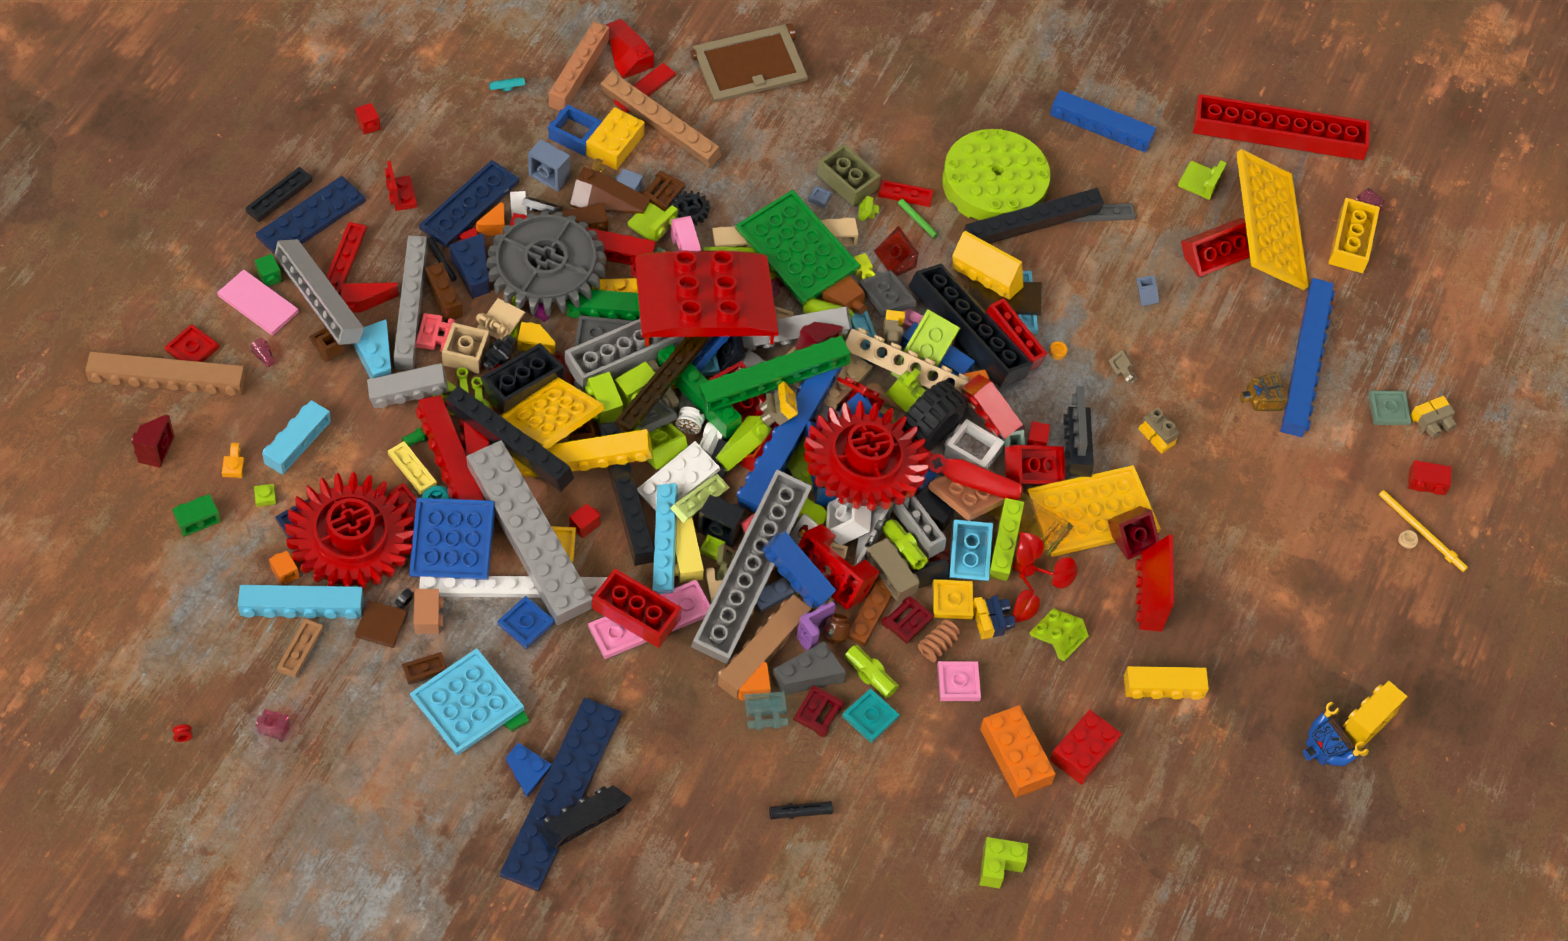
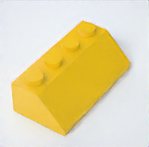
[952,231,1023,300]

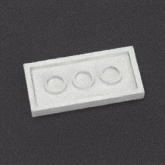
[637,441,720,512]

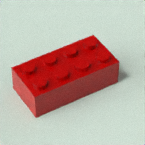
[592,568,682,648]

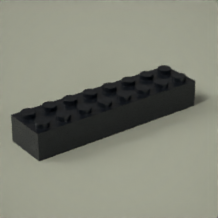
[908,263,1034,388]

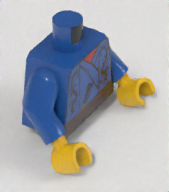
[1303,702,1369,766]

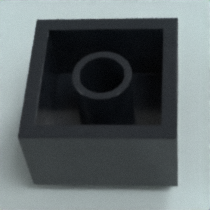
[698,495,745,548]

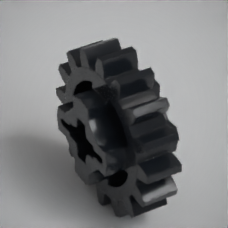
[671,190,710,226]
[482,334,515,371]

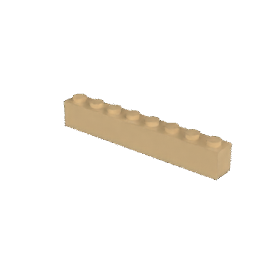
[712,217,859,247]

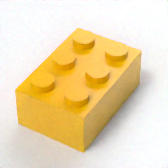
[586,107,645,170]
[1343,681,1408,751]

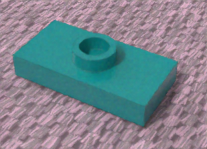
[488,77,525,91]

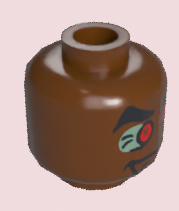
[823,613,851,644]

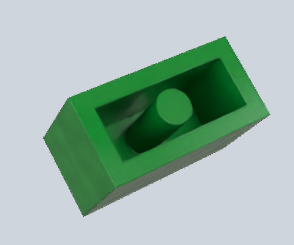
[172,494,221,537]

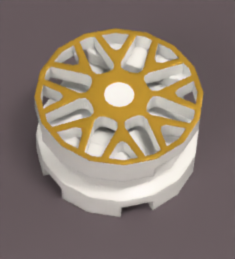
[675,407,705,435]

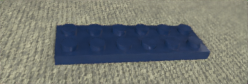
[419,160,519,248]
[256,176,365,254]

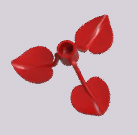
[1013,532,1078,623]

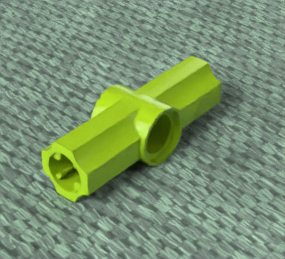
[882,519,928,570]
[844,645,899,698]

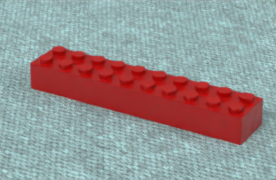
[1193,94,1370,160]

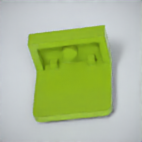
[628,203,678,242]

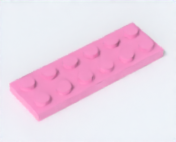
[588,580,710,659]

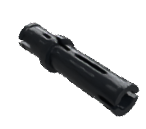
[769,801,833,820]

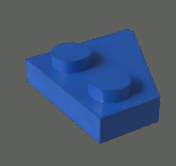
[506,742,552,798]

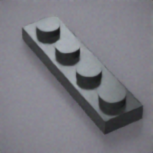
[1072,386,1088,456]

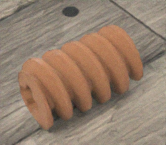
[918,619,960,663]

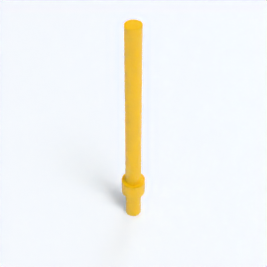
[1379,490,1468,572]

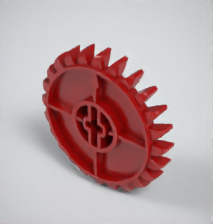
[804,401,929,511]
[285,472,414,589]

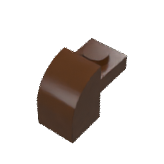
[309,328,344,362]

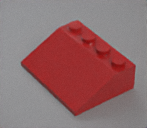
[1135,534,1174,632]

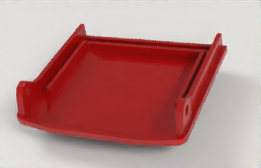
[635,250,778,346]

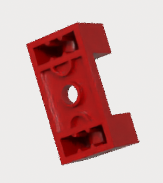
[798,523,880,610]

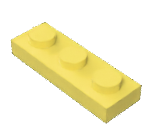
[388,442,437,495]

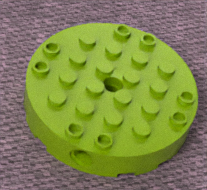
[942,129,1050,220]

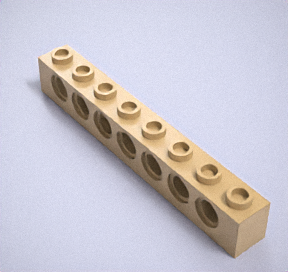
[845,327,975,409]

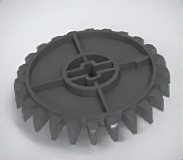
[486,211,607,316]

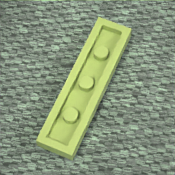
[670,474,730,523]

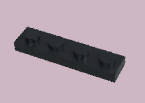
[246,167,313,222]

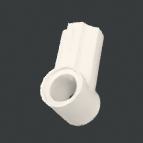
[699,421,724,457]

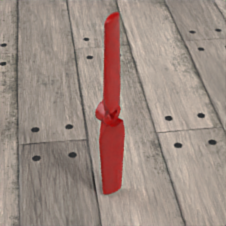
[919,447,1023,501]

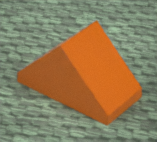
[476,202,505,236]
[738,662,771,700]

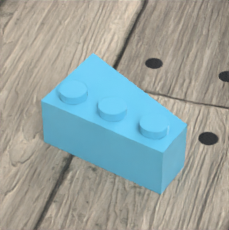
[353,319,391,379]

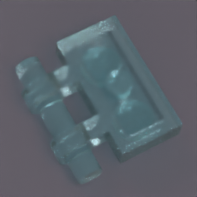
[744,692,788,730]

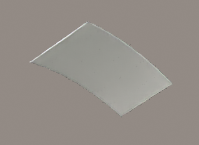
[510,191,527,216]

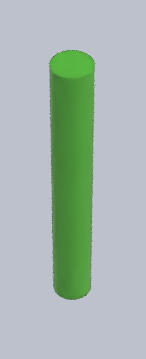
[898,199,938,239]

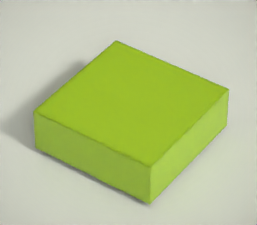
[700,535,726,560]

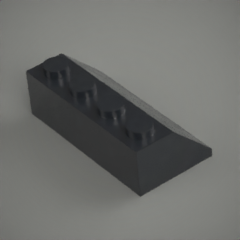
[481,343,564,414]
[539,785,632,851]

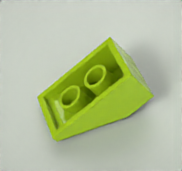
[634,423,688,470]

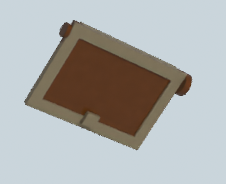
[691,23,808,103]

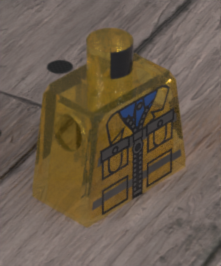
[1240,372,1288,411]

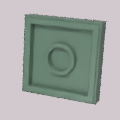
[1368,390,1412,425]

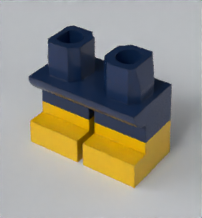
[973,595,1015,640]

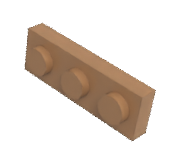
[277,619,324,679]

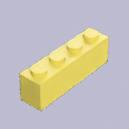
[675,517,704,583]

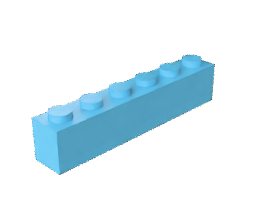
[238,585,364,619]

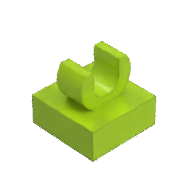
[858,196,879,221]

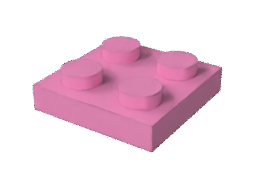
[937,661,981,701]

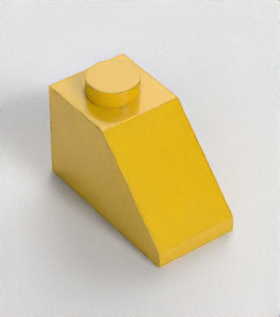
[518,322,556,356]

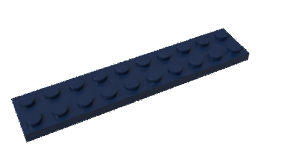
[500,697,622,892]

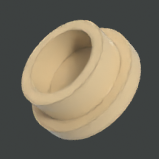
[1398,530,1418,549]

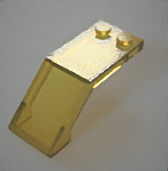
[987,492,1074,556]

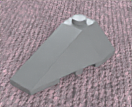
[854,502,894,566]

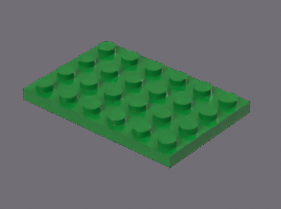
[735,189,861,306]

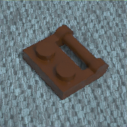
[641,171,685,211]

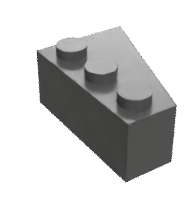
[772,642,846,695]

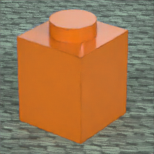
[269,550,300,586]

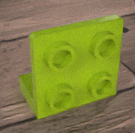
[1178,160,1227,200]
[1029,609,1089,661]

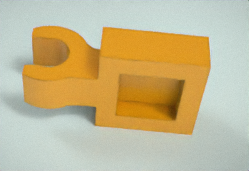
[222,443,245,478]

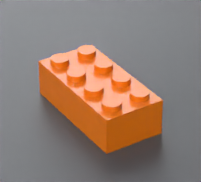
[980,705,1056,798]

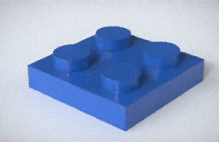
[497,596,554,649]

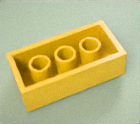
[1328,198,1380,273]

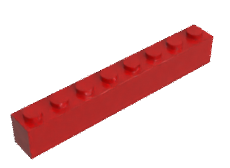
[510,213,656,265]
[415,395,484,500]

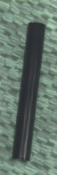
[427,237,457,282]

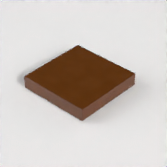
[355,600,408,648]

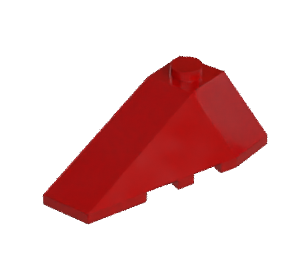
[606,19,654,79]

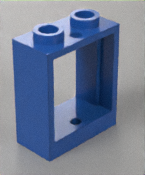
[548,104,603,156]

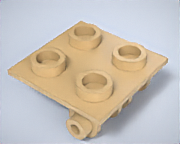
[476,298,525,340]

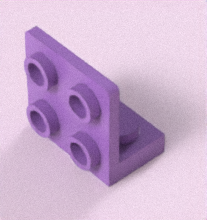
[797,602,836,651]

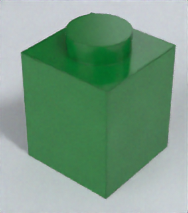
[254,254,282,286]

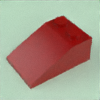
[1005,445,1065,485]

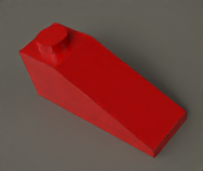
[341,282,399,313]

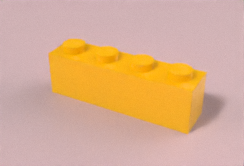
[1124,666,1209,700]

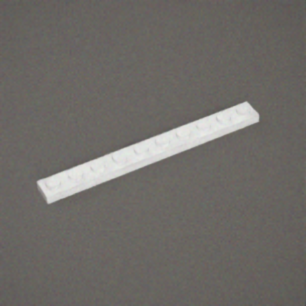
[419,576,607,598]

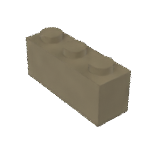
[865,538,919,603]

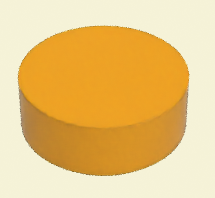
[1048,341,1068,360]

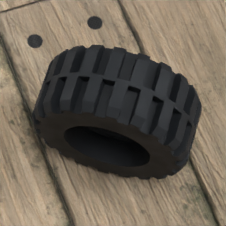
[903,381,968,451]

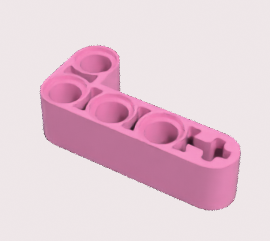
[670,216,701,251]

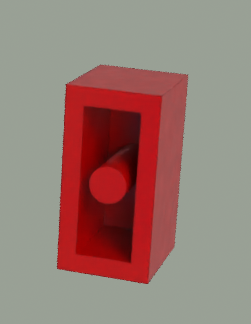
[1408,460,1451,495]

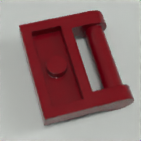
[881,596,934,644]
[794,685,845,737]

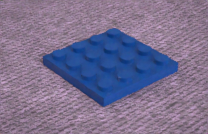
[409,498,495,580]

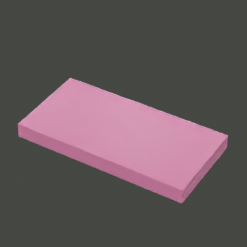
[217,270,299,336]

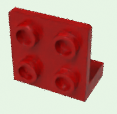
[384,161,417,211]
[837,377,885,411]

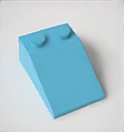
[949,520,993,581]

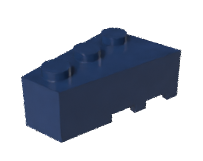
[449,233,489,299]

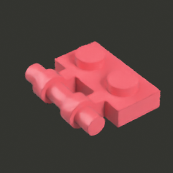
[416,313,455,352]

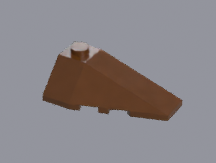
[570,167,651,214]

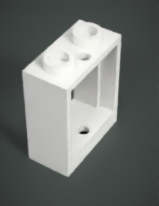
[944,419,1005,470]

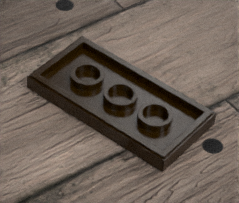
[968,281,1042,316]

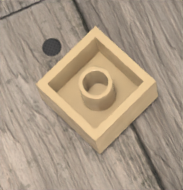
[442,323,490,374]

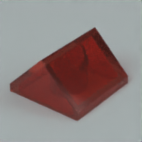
[874,226,919,276]

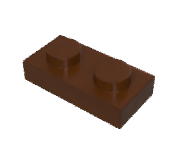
[402,652,447,685]

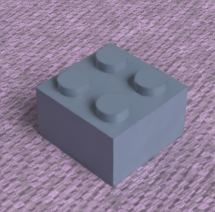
[528,139,570,192]

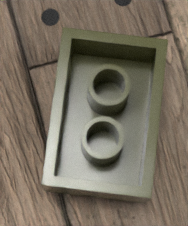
[817,144,881,207]

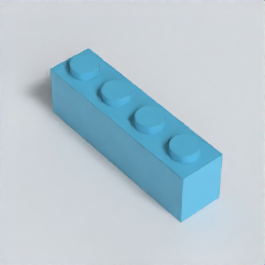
[262,400,331,475]

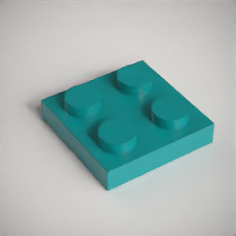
[842,688,900,743]

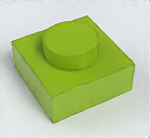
[254,484,276,507]

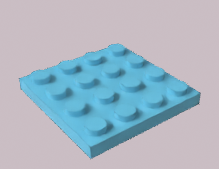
[409,648,525,756]

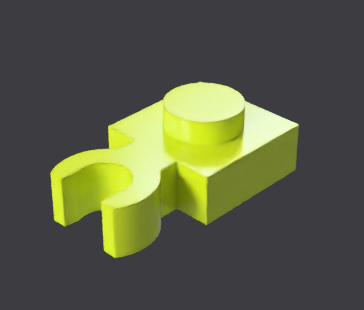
[854,253,875,280]

